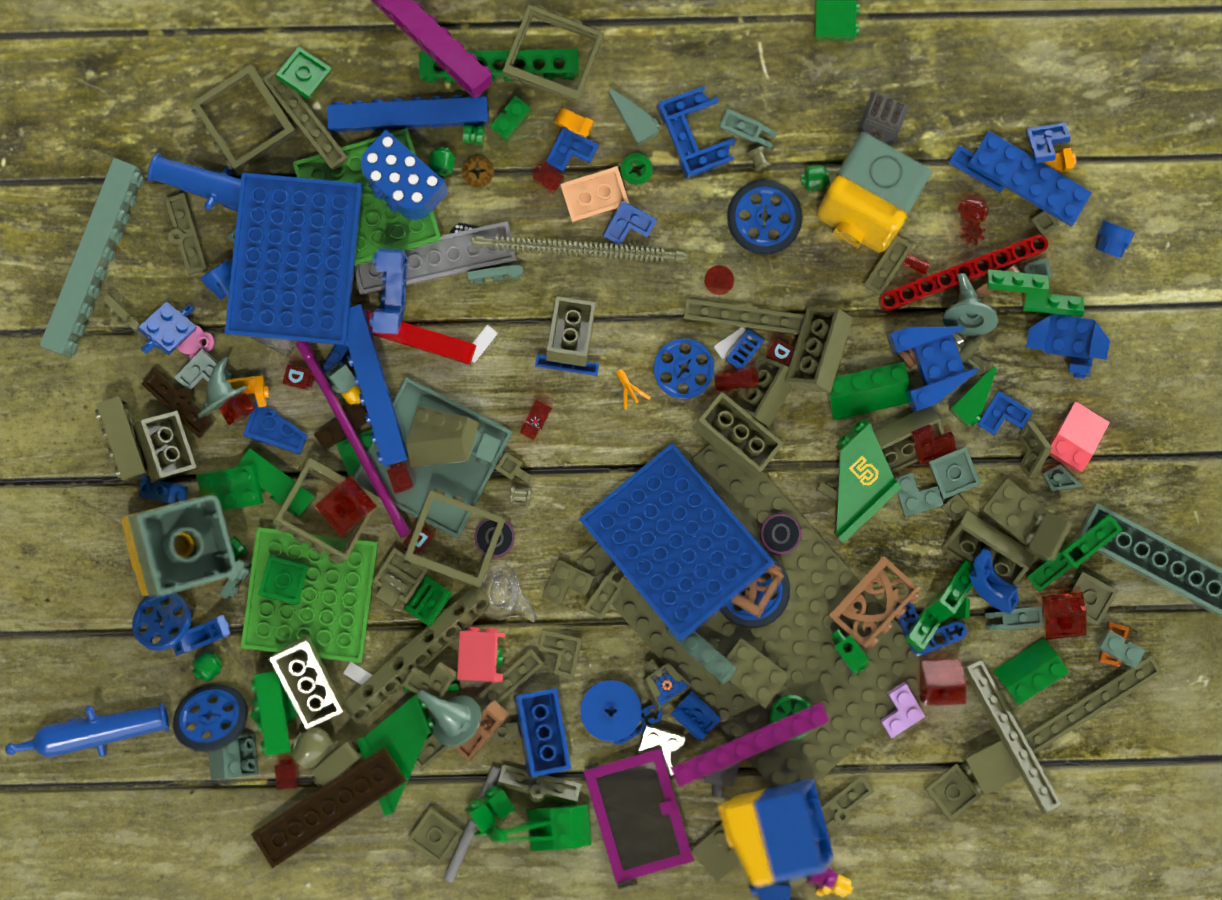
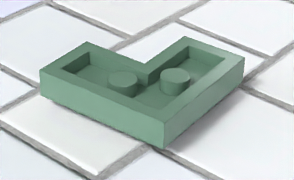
[174,348,232,390]
[895,473,944,517]
[220,560,251,599]

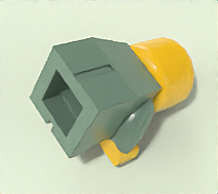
[324,361,362,405]

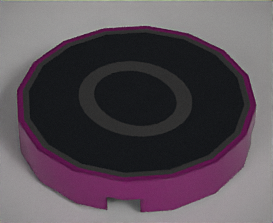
[760,514,801,554]
[474,519,515,557]

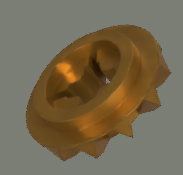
[462,155,494,188]

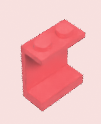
[457,627,505,682]

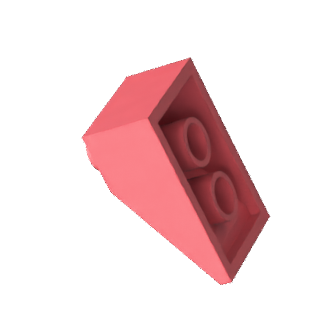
[1049,401,1110,473]

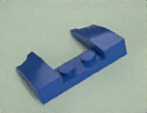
[656,86,735,179]

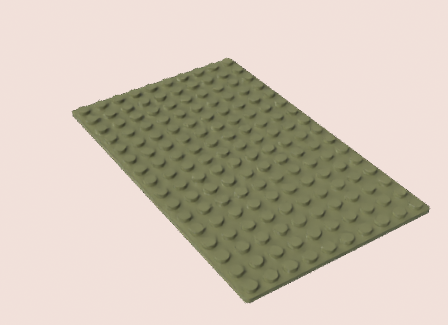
[577,443,939,787]

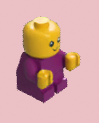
[806,867,853,898]

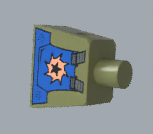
[643,660,691,712]

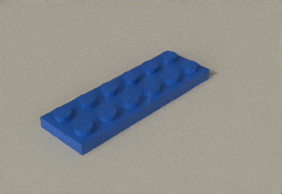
[968,131,1092,227]

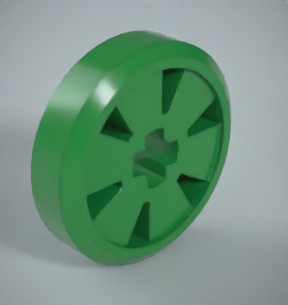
[769,695,810,740]

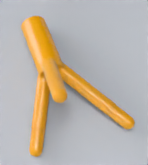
[616,369,651,409]

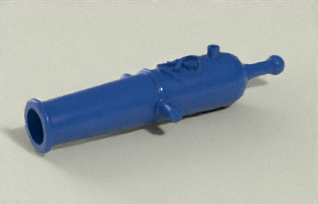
[147,153,241,212]
[5,703,170,757]

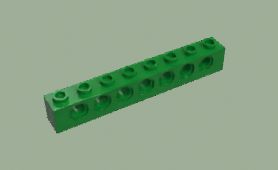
[419,49,579,83]

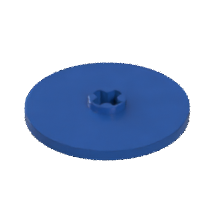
[581,680,642,742]

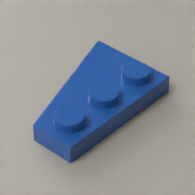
[243,400,307,455]

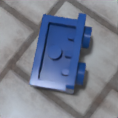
[671,691,721,741]

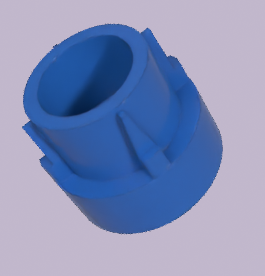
[1095,220,1135,258]
[200,259,232,300]

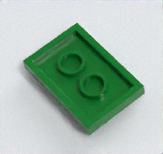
[196,464,264,511]

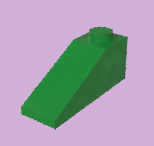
[949,366,997,427]

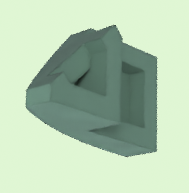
[1022,258,1053,279]

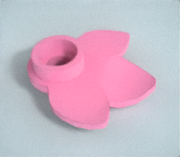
[177,325,215,361]

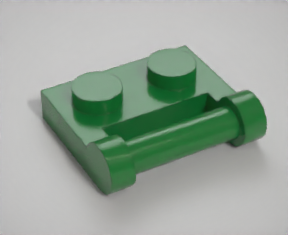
[403,575,453,627]

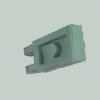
[719,109,777,149]
[467,265,524,285]
[985,606,1044,630]

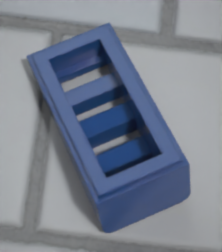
[725,329,765,373]

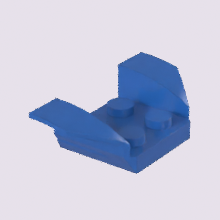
[1026,314,1110,360]

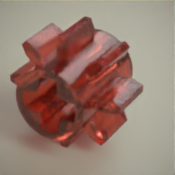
[960,221,986,246]

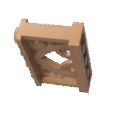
[829,556,920,650]
[730,565,784,619]

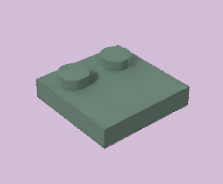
[928,447,981,499]

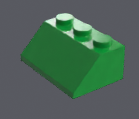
[993,638,1070,706]

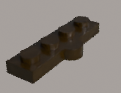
[141,369,214,438]
[314,403,368,452]

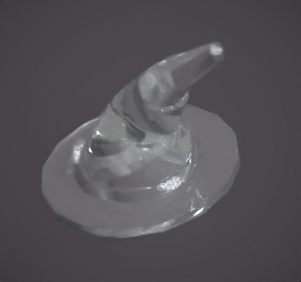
[481,564,537,622]

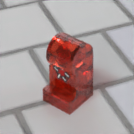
[520,400,552,441]

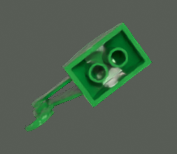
[474,804,591,851]

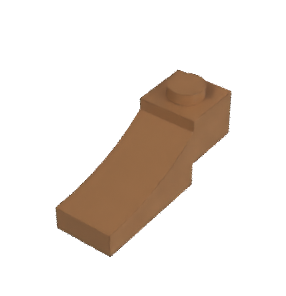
[455,700,509,761]

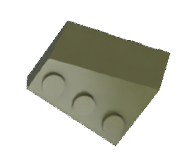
[406,405,479,468]

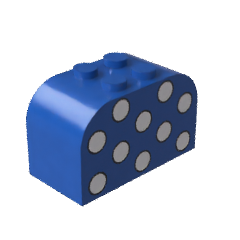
[361,130,449,220]

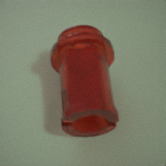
[903,254,930,274]

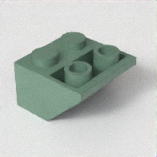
[208,734,258,780]

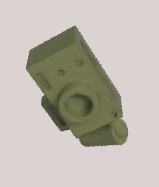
[488,720,519,742]

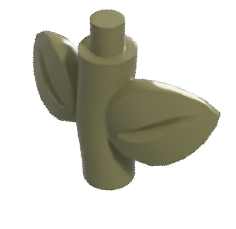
[953,332,986,377]

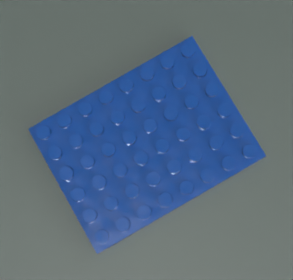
[225,173,363,346]
[579,443,775,642]

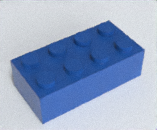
[513,688,571,777]

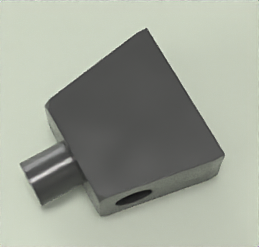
[703,749,741,797]

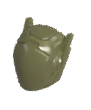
[290,726,339,768]

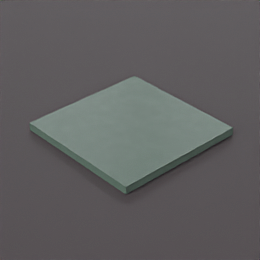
[352,377,513,539]

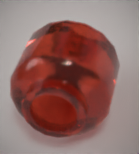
[958,196,989,225]

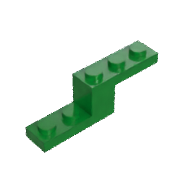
[987,269,1085,317]
[1026,514,1123,593]
[905,560,974,653]

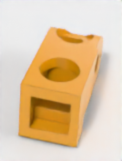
[554,108,594,139]

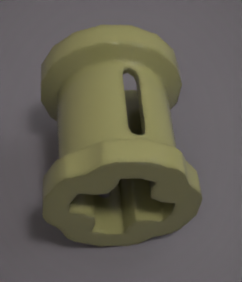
[747,146,771,172]
[509,486,532,506]

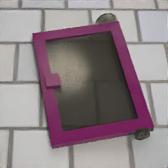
[583,748,694,889]

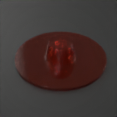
[704,265,734,295]

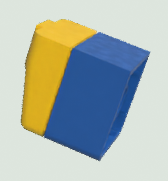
[719,778,833,886]

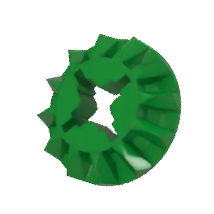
[621,153,653,186]

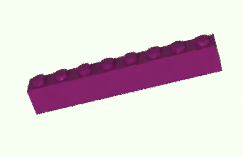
[370,0,492,99]
[670,702,830,787]

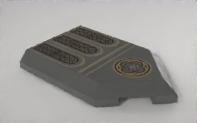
[858,92,909,146]

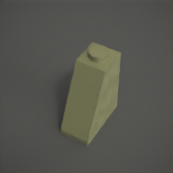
[311,740,362,787]

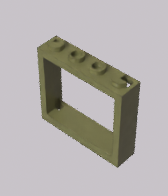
[503,5,604,104]
[191,64,297,173]
[272,458,380,564]
[403,488,506,587]

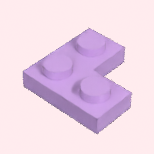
[880,682,925,738]

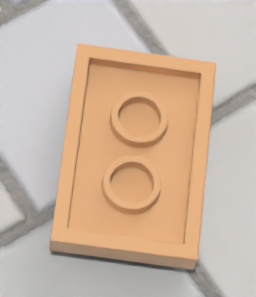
[560,166,629,223]

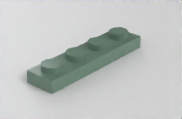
[666,629,738,684]

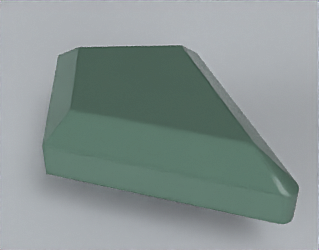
[1042,464,1082,492]

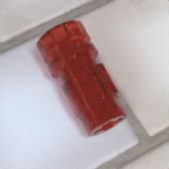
[715,367,759,391]

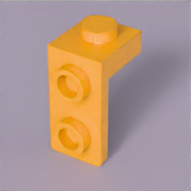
[1042,148,1076,173]
[227,375,270,407]

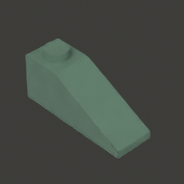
[609,89,660,147]

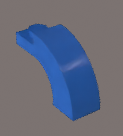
[969,549,1019,614]
[173,615,230,656]

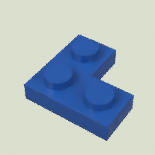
[1026,122,1071,163]
[545,128,599,173]
[602,200,657,245]
[977,391,1033,436]

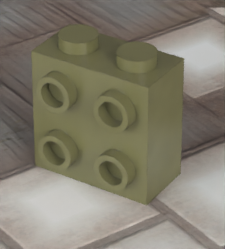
[962,739,1021,796]

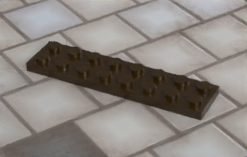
[251,747,407,868]

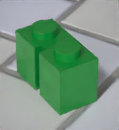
[490,95,532,143]
[464,786,515,833]

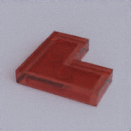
[911,424,956,465]

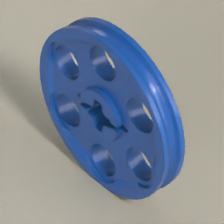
[654,339,714,399]
[132,592,191,651]

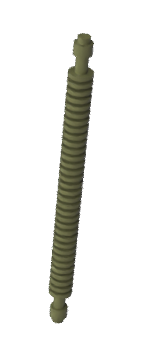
[471,234,688,263]

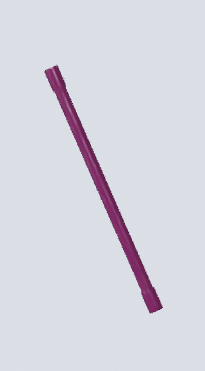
[295,341,411,538]

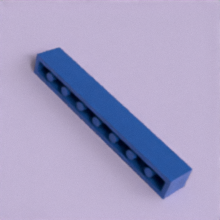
[327,94,489,133]
[345,304,409,467]

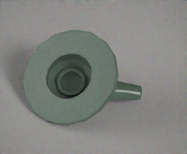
[943,273,998,336]
[198,357,247,418]
[417,690,481,747]

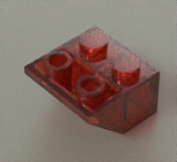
[920,659,967,706]

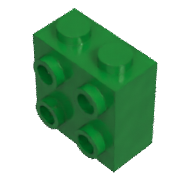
[814,0,860,41]

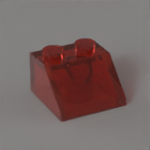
[315,476,377,537]
[1042,592,1087,640]

